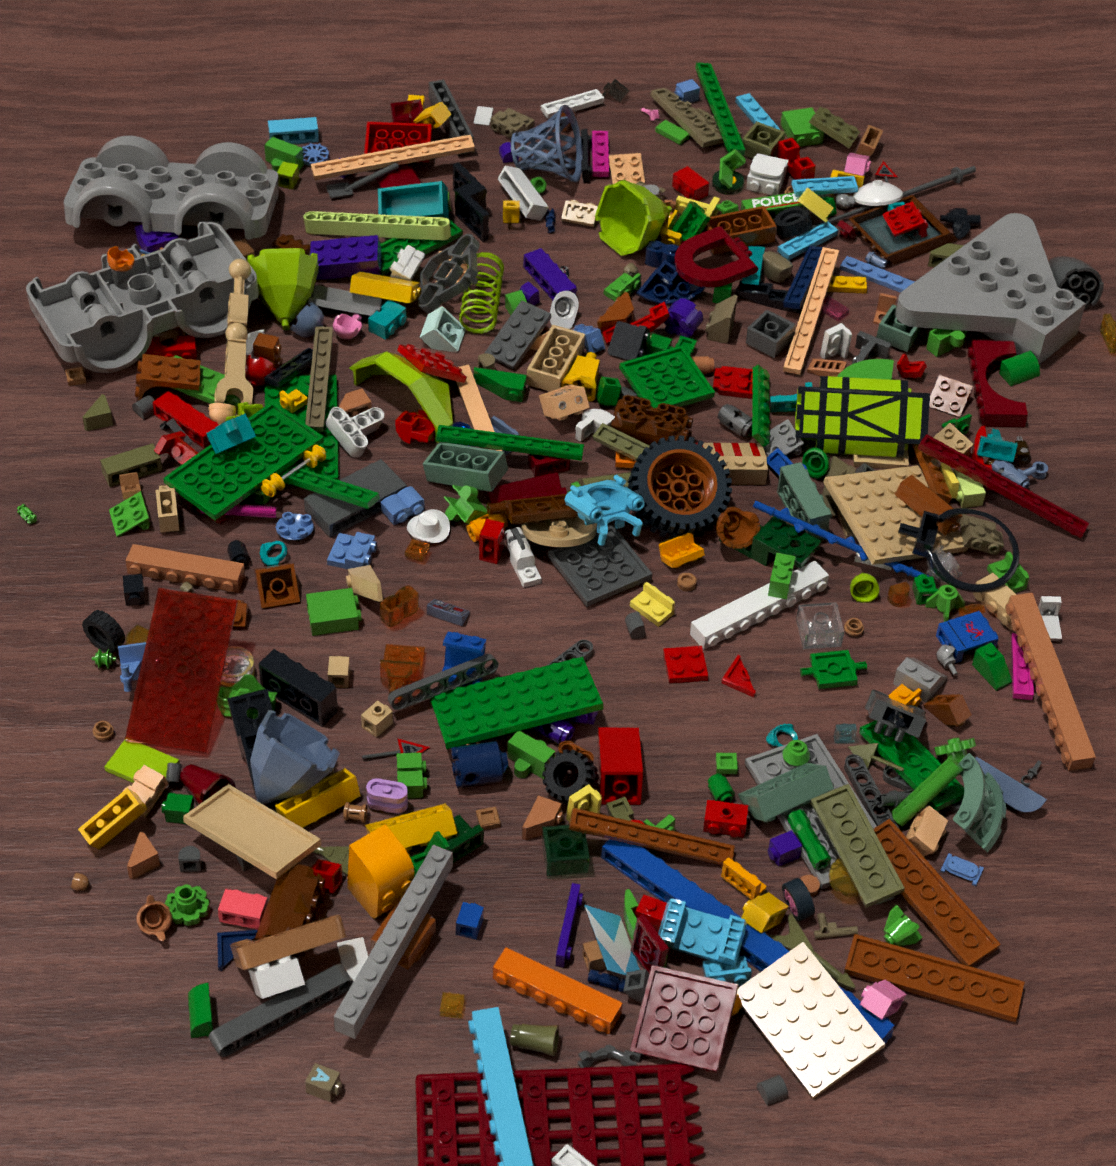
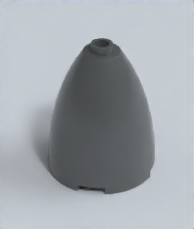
[1048,256,1104,310]

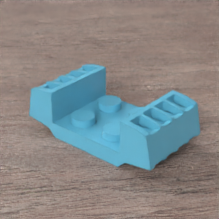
[658,898,747,966]

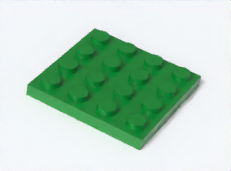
[619,345,715,408]

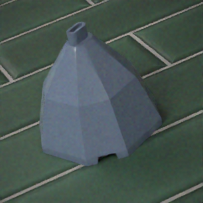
[250,710,340,805]

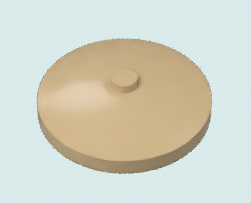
[521,516,597,547]

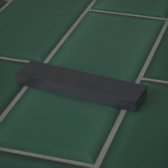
[264,348,313,388]

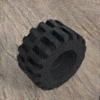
[542,750,599,804]

